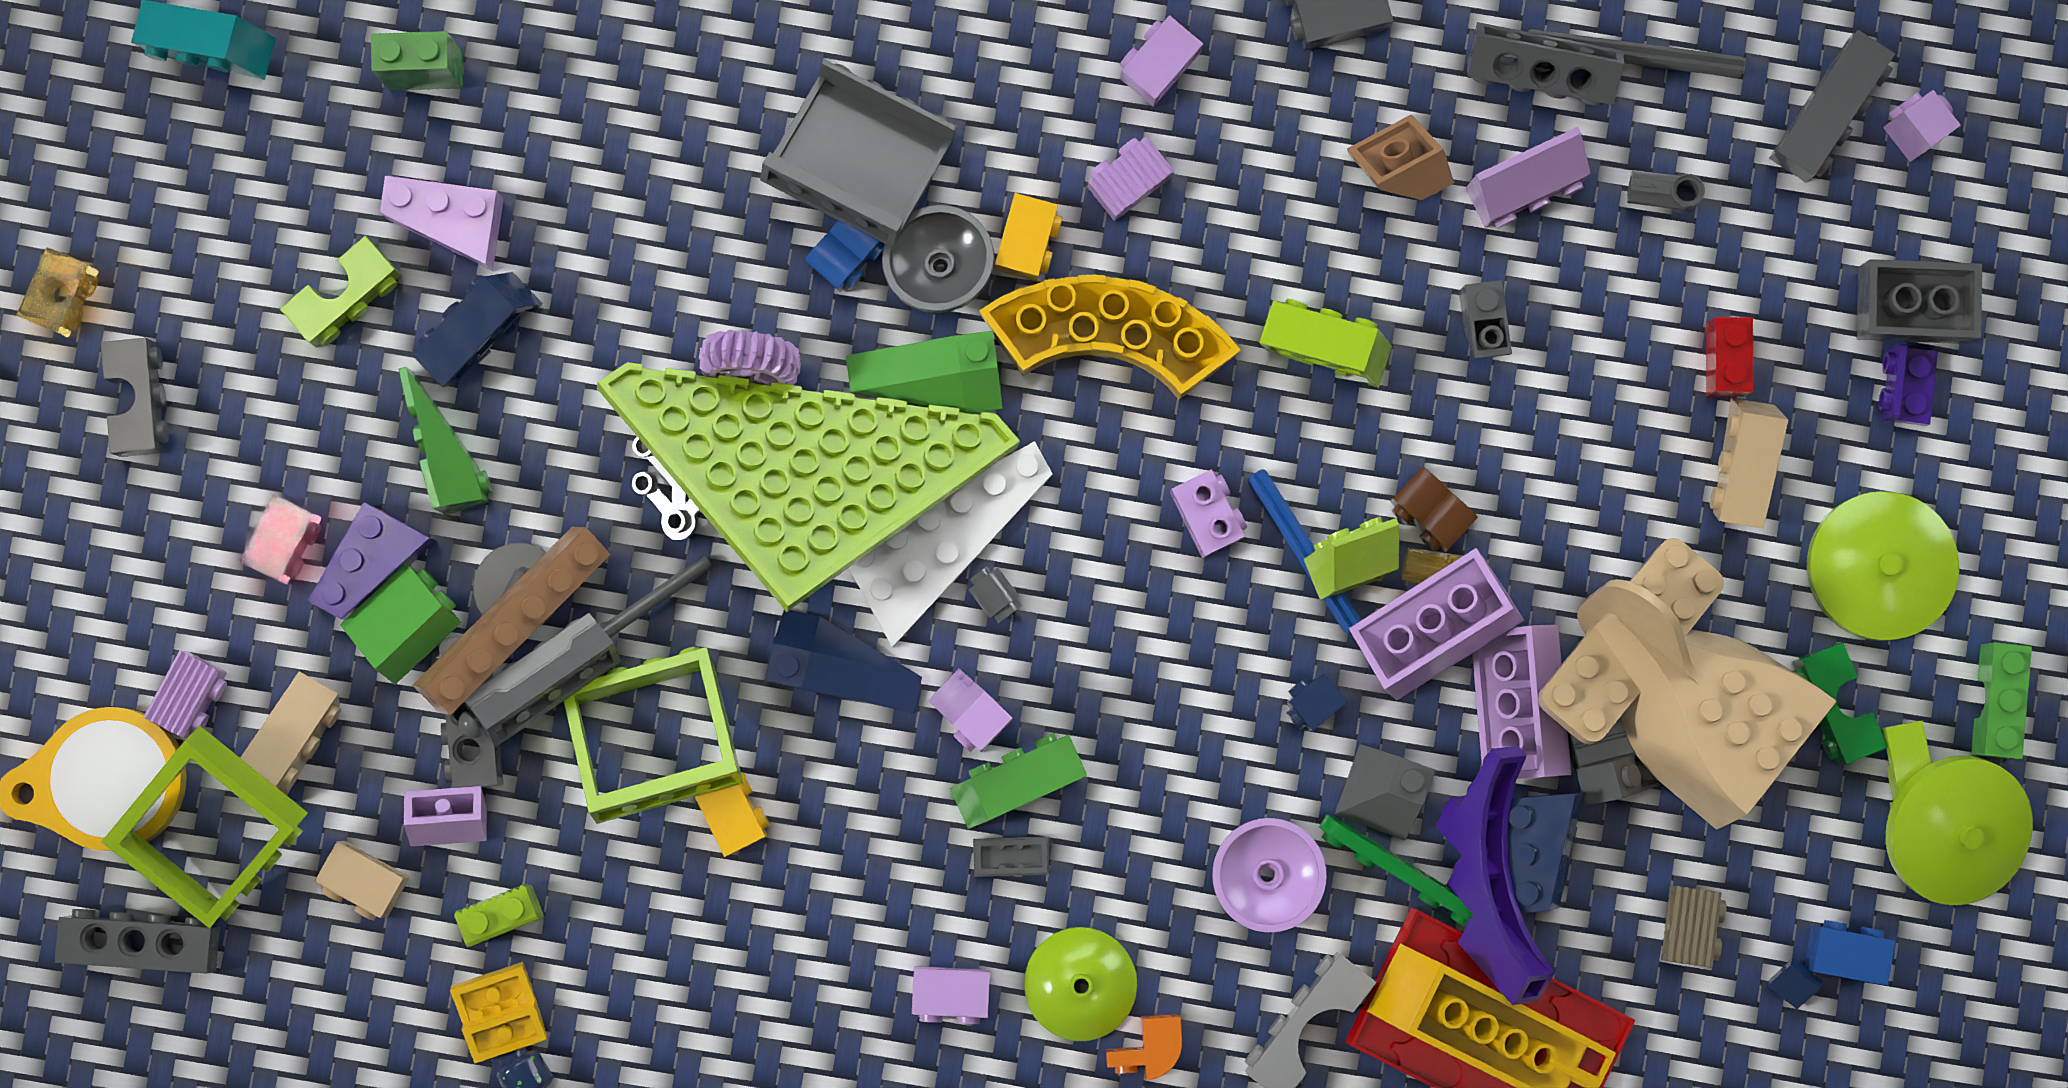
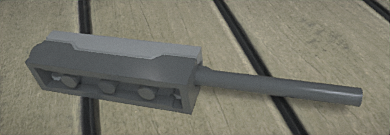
[459,555,712,747]

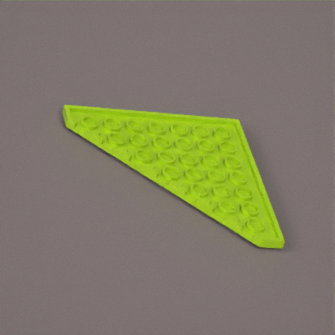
[597,362,1020,612]

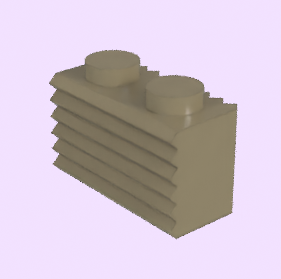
[1661,885,1726,968]

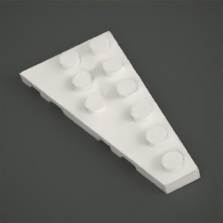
[849,441,1053,648]

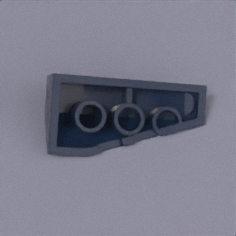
[765,610,922,713]

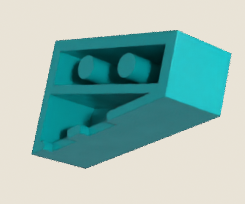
[131,0,276,80]

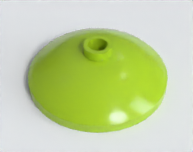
[1024,927,1137,1041]

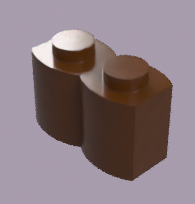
[1390,466,1478,552]

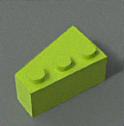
[1259,299,1392,388]

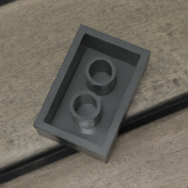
[1857,259,1982,344]

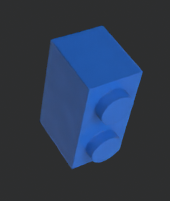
[1804,920,1895,986]

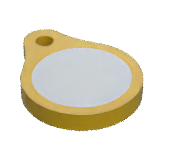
[0,707,187,851]

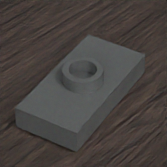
[973,837,1050,877]

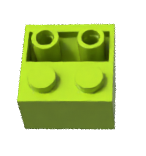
[1304,517,1399,600]

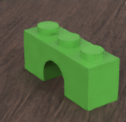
[1971,642,2032,760]

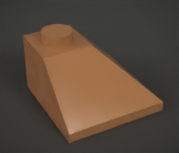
[1347,114,1454,200]

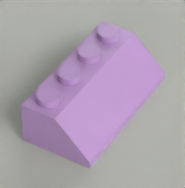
[1349,548,1524,700]
[1472,625,1571,779]

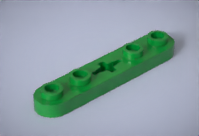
[1319,814,1473,927]

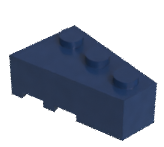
[412,272,543,387]

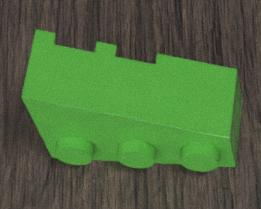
[950,733,1087,829]

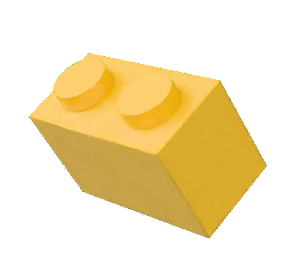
[995,193,1063,282]
[695,772,770,857]

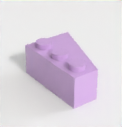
[380,176,504,271]
[928,669,1013,752]

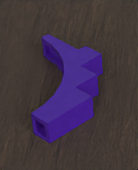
[1436,746,1555,1005]

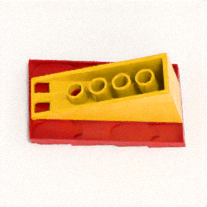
[1345,907,1635,1088]

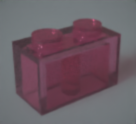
[239,494,322,584]

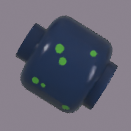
[496,1047,553,1088]

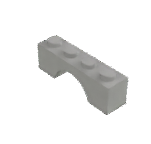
[1245,952,1376,1088]

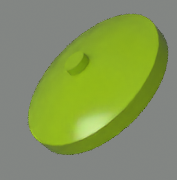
[1807,491,1959,641]
[1886,755,2033,905]

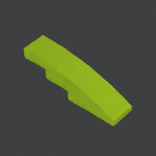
[1882,720,1931,807]

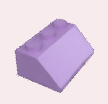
[1466,127,1591,229]

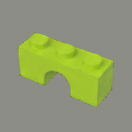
[280,236,401,348]

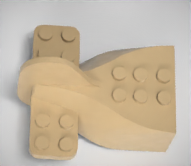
[1538,538,1836,830]

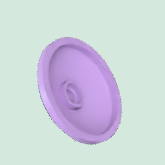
[1212,818,1326,932]

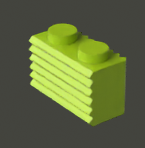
[454,883,544,947]

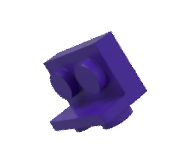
[1878,343,1938,426]

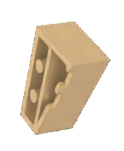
[1710,398,1788,529]
[240,671,341,795]

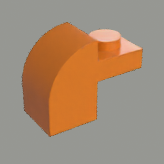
[1105,1014,1182,1080]

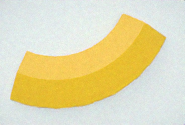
[979,275,1241,400]

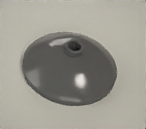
[882,205,995,313]

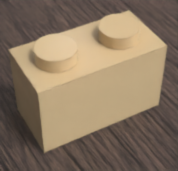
[314,841,410,921]

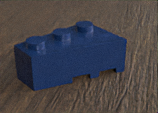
[1507,792,1585,913]

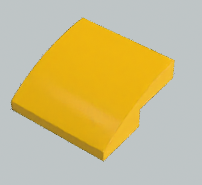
[450,962,547,1064]

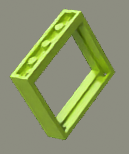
[564,647,743,824]
[101,725,308,928]

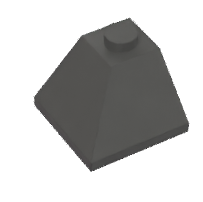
[1334,744,1435,840]

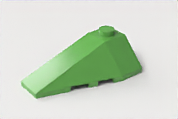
[846,330,1003,414]
[398,366,492,515]

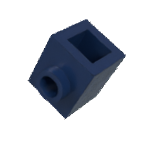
[1285,673,1347,731]

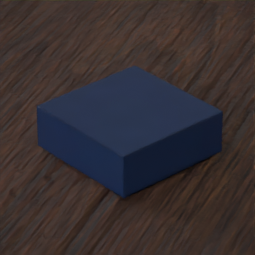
[1767,958,1823,1009]

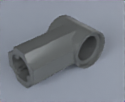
[1627,170,1705,214]

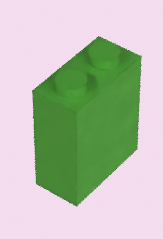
[371,31,463,91]
[340,563,462,685]

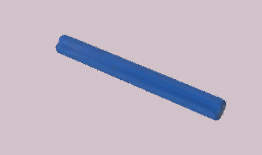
[1248,469,1361,633]

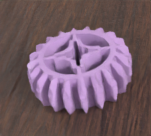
[699,330,801,386]

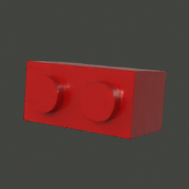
[1706,317,1754,397]

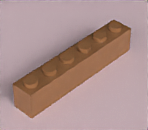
[413,526,611,715]

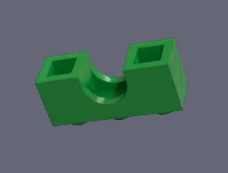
[1793,643,1888,765]

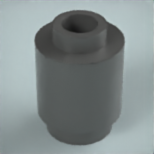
[968,566,1022,624]

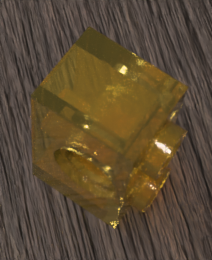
[16,247,99,338]

